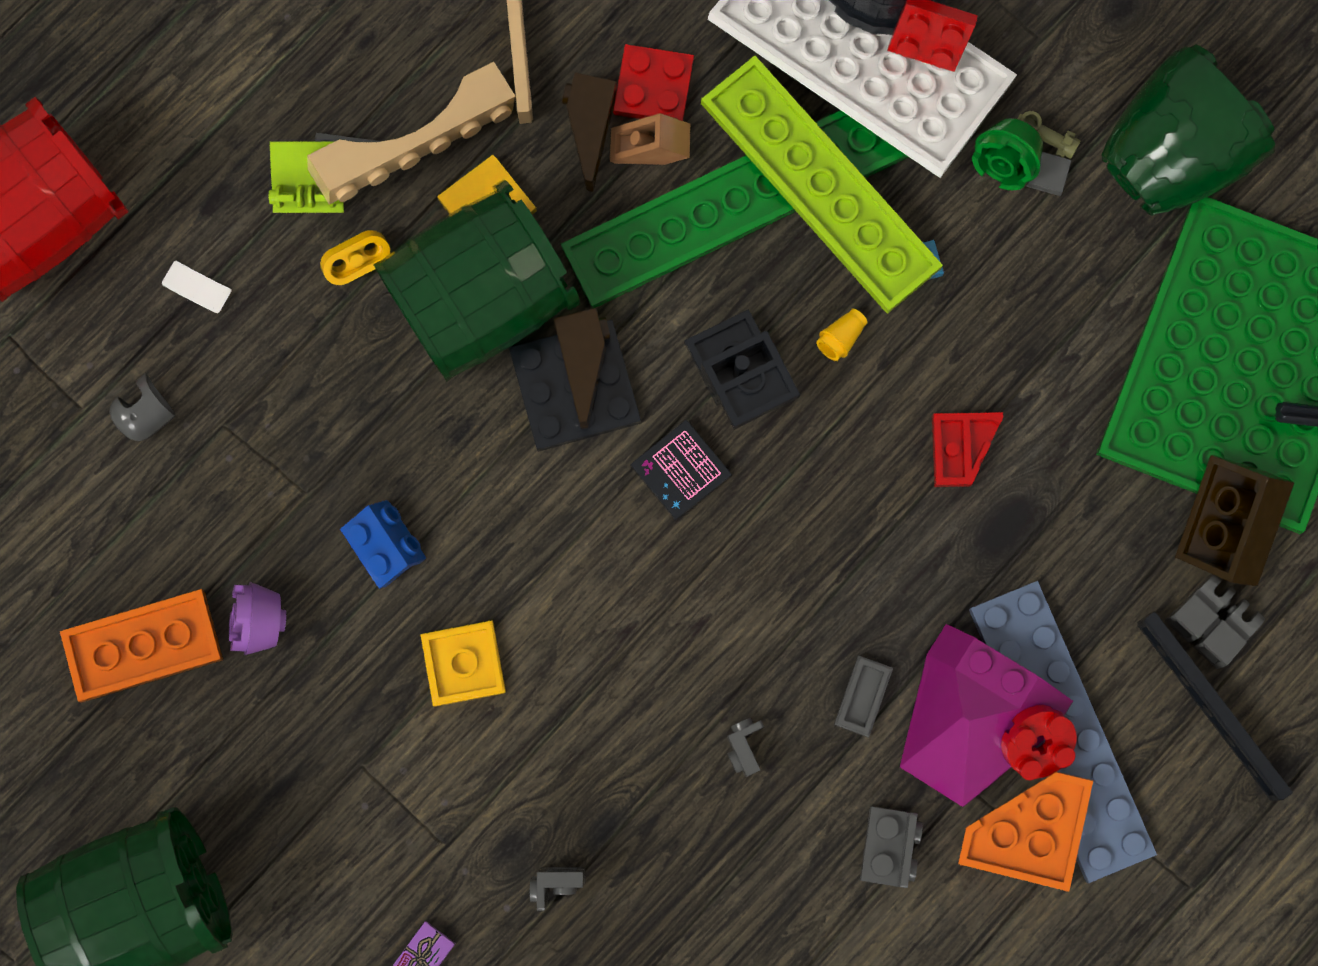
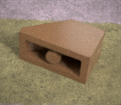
[610,113,690,165]

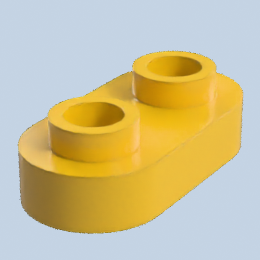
[320,230,390,285]

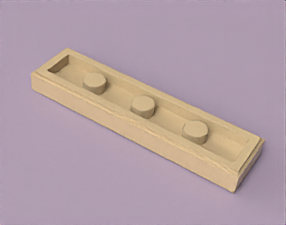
[507,0,533,124]

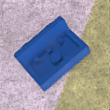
[340,500,426,589]

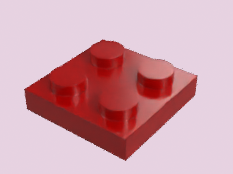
[887,0,978,72]
[613,44,694,121]

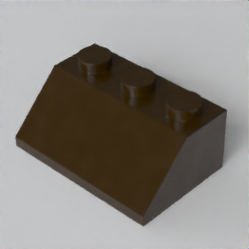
[1175,455,1294,586]

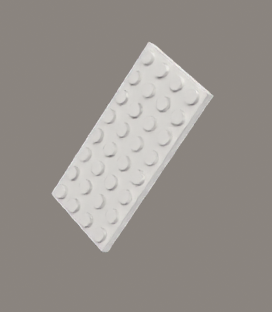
[708,0,1017,178]

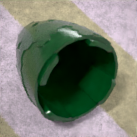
[1101,44,1275,216]

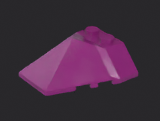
[900,624,1073,807]

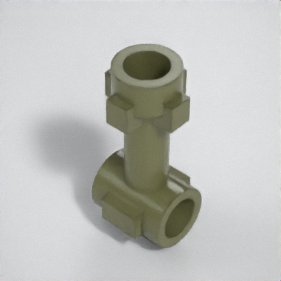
[1017,111,1081,159]

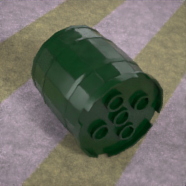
[373,180,580,382]
[16,807,233,966]

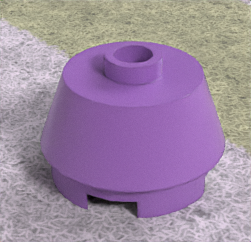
[229,582,286,655]

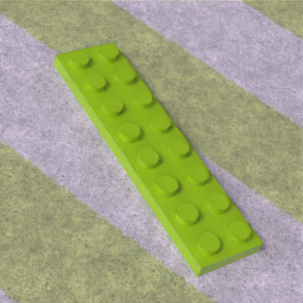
[701,56,943,314]

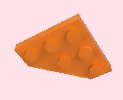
[958,772,1093,892]

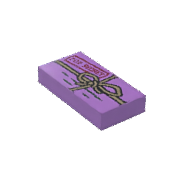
[393,921,456,966]

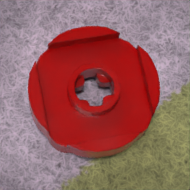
[1001,705,1077,781]

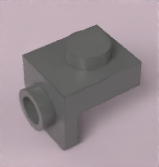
[727,717,764,777]

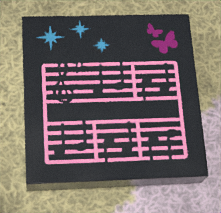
[630,420,732,521]

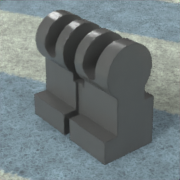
[1164,574,1265,669]

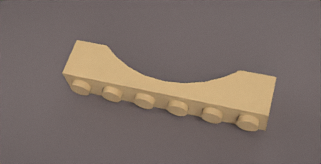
[307,62,516,205]

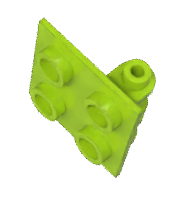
[269,141,344,213]

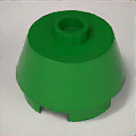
[972,118,1043,190]

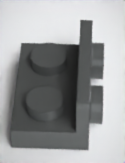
[860,807,923,888]
[530,867,586,911]

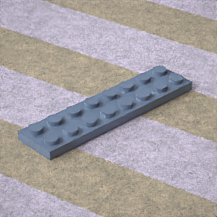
[969,581,1157,883]

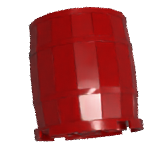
[0,97,129,302]

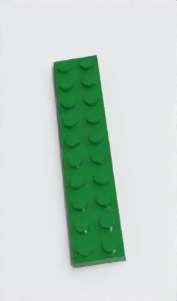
[561,110,908,309]

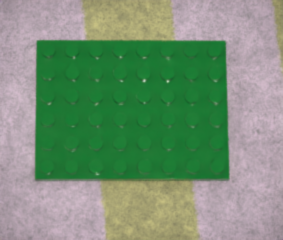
[1096,197,1318,534]

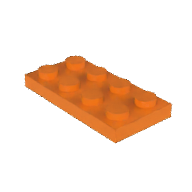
[60,589,223,703]

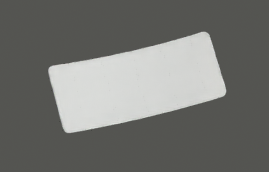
[162,261,232,313]

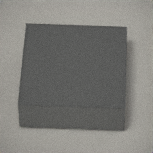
[1026,152,1071,196]

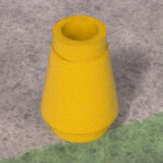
[816,309,868,361]

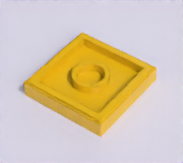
[437,155,537,215]
[421,621,506,707]

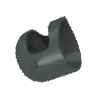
[110,373,176,441]

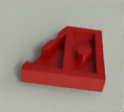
[932,412,1003,487]

